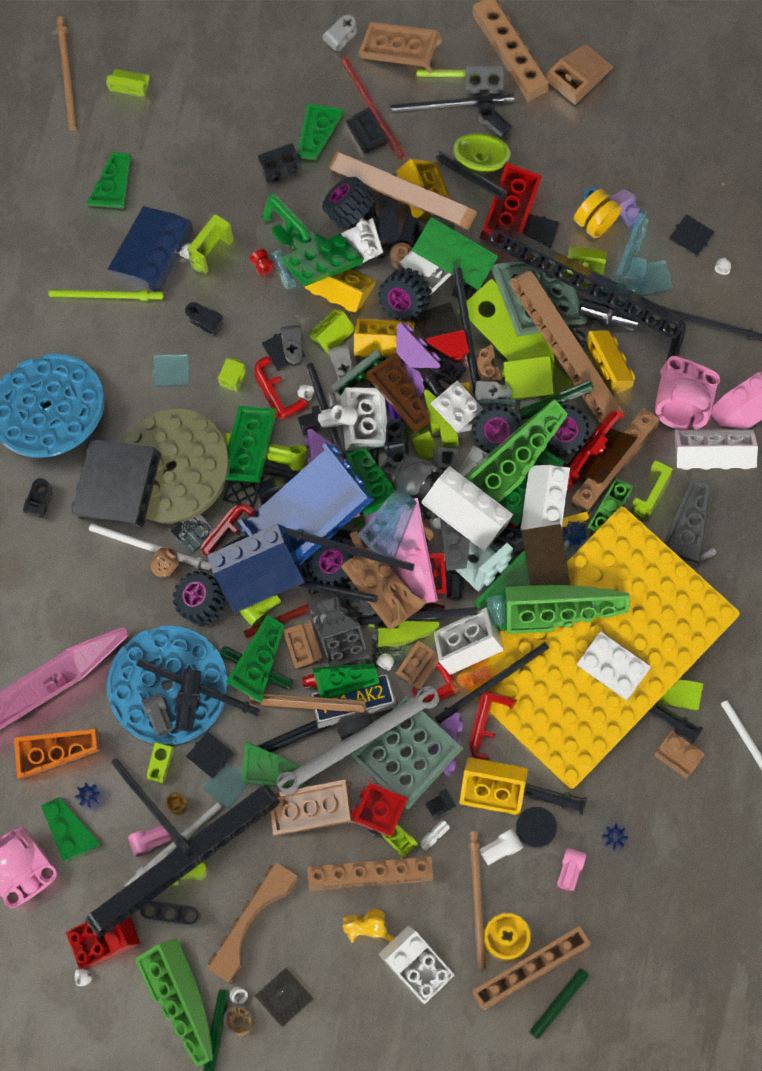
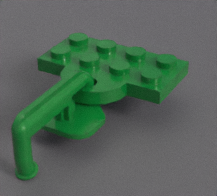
[261,193,364,287]

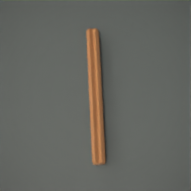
[249,693,366,713]

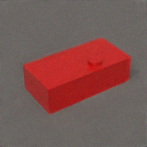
[479,163,542,246]

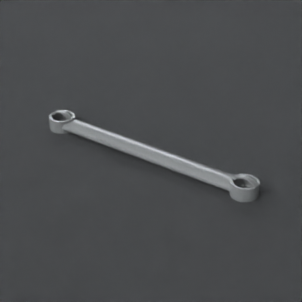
[277,686,439,794]

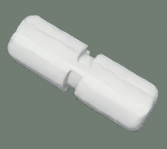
[419,820,450,851]

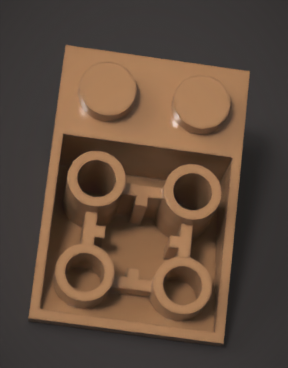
[548,44,613,105]

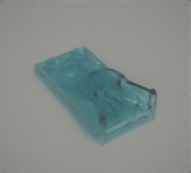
[615,209,649,293]

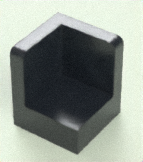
[298,405,326,436]
[426,789,456,822]

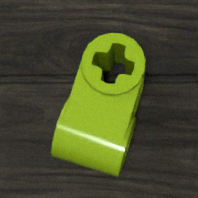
[382,824,419,859]

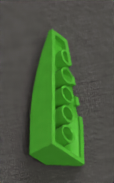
[464,399,568,503]
[505,585,630,634]
[135,938,213,1068]

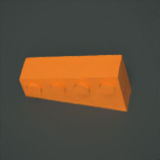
[14,729,100,780]

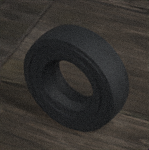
[337,714,373,740]

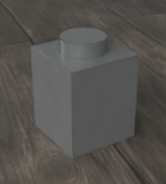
[433,447,458,469]

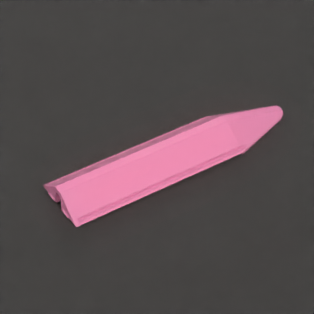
[0,628,129,730]

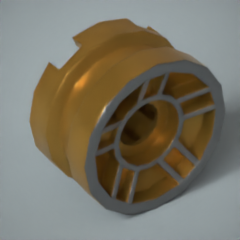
[224,1005,254,1036]

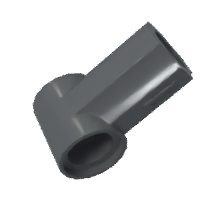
[141,693,174,736]

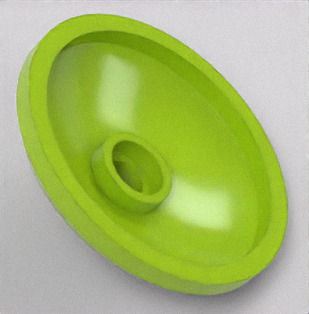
[453,133,510,172]

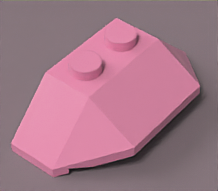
[711,371,762,429]

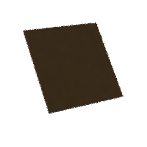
[567,425,638,483]

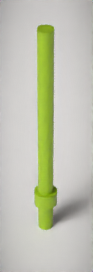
[49,289,164,301]

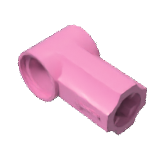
[128,825,172,857]
[557,847,587,891]

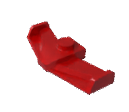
[568,410,625,479]

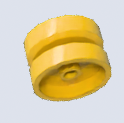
[573,189,622,239]
[485,913,530,962]

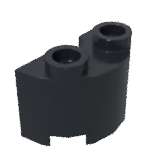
[399,216,424,248]
[259,476,291,506]

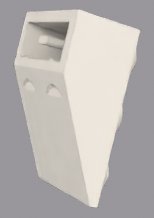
[378,926,454,1004]

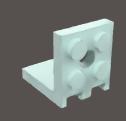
[456,541,513,592]

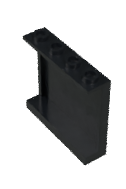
[71,439,161,528]

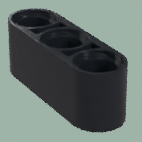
[140,901,201,928]

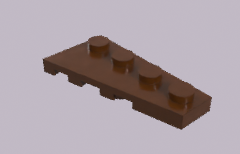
[366,353,431,433]

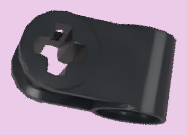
[185,302,223,335]
[428,354,466,385]
[385,419,409,457]
[23,478,53,519]

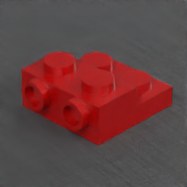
[351,782,408,838]

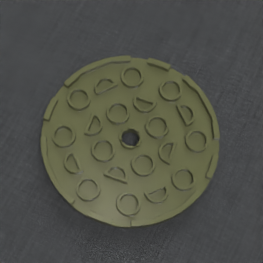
[123,408,230,524]

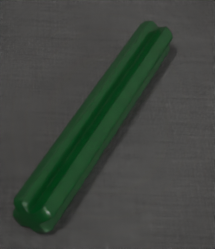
[519,380,594,420]
[220,646,293,689]
[529,968,589,1039]
[203,989,230,1071]

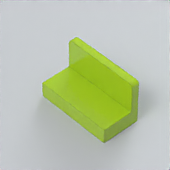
[106,69,150,97]
[567,246,607,276]
[308,309,355,354]
[658,679,703,711]

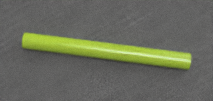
[417,69,492,78]

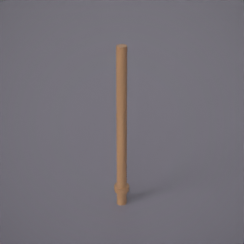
[56,17,77,131]
[468,831,486,970]

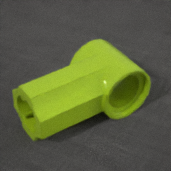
[268,444,307,471]
[239,595,281,627]

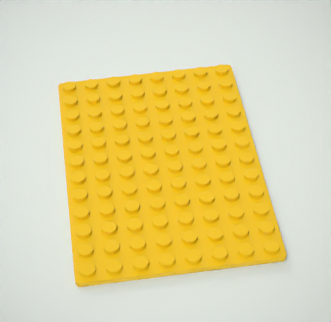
[456,507,740,789]

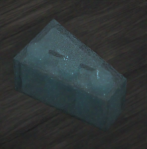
[357,489,417,558]

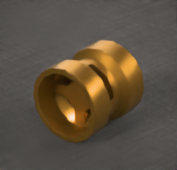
[165,792,188,816]

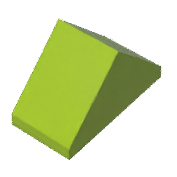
[406,426,436,461]

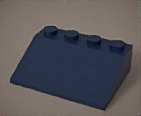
[107,206,193,292]
[207,524,305,613]

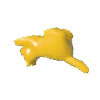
[342,908,395,943]

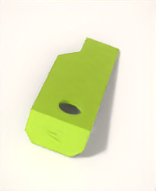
[457,278,575,398]

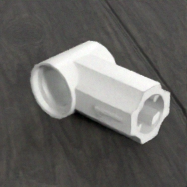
[318,405,357,428]
[479,829,524,866]

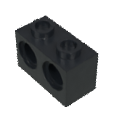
[257,143,302,183]

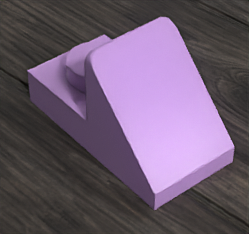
[609,189,645,229]

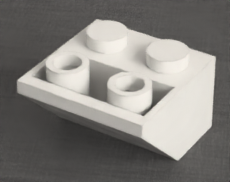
[400,251,452,294]

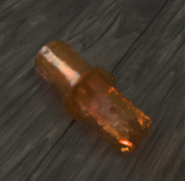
[450,666,491,693]

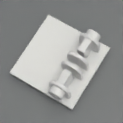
[341,218,384,262]
[430,381,484,432]

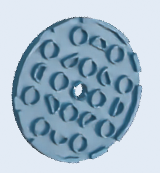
[0,354,105,458]
[107,625,228,745]

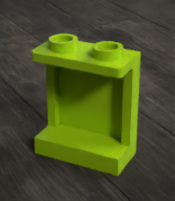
[187,214,234,274]
[501,356,556,404]
[631,460,673,521]

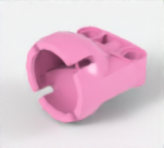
[655,356,720,430]
[0,826,56,908]

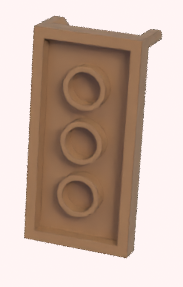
[359,22,443,74]
[341,544,426,630]
[271,780,355,836]

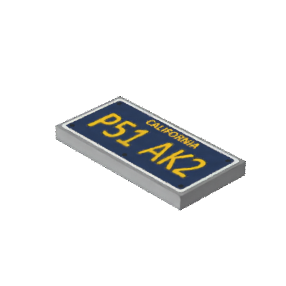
[310,673,397,728]

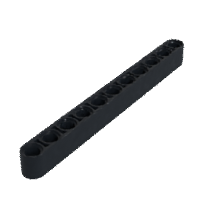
[490,225,684,338]
[85,785,280,937]

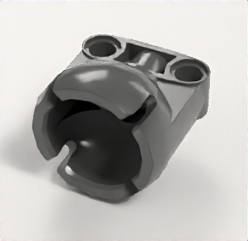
[380,453,444,518]

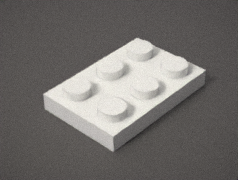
[577,632,651,701]

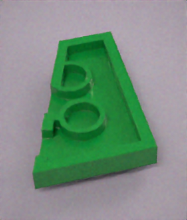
[297,103,345,160]
[86,152,132,209]
[312,663,380,698]
[242,741,304,788]
[41,797,102,862]

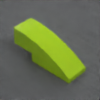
[424,389,459,448]
[378,621,439,648]

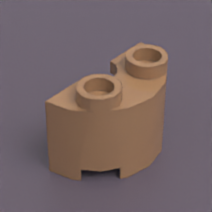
[477,344,501,384]

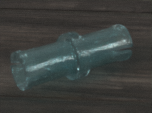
[271,250,296,290]

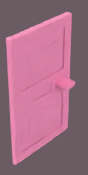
[363,498,438,603]

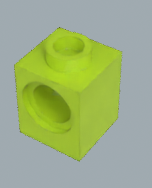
[218,358,246,391]

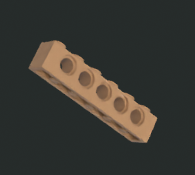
[473,0,549,102]
[572,408,660,515]
[307,856,434,891]
[471,926,591,1012]

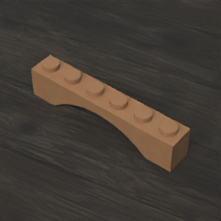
[208,862,298,984]

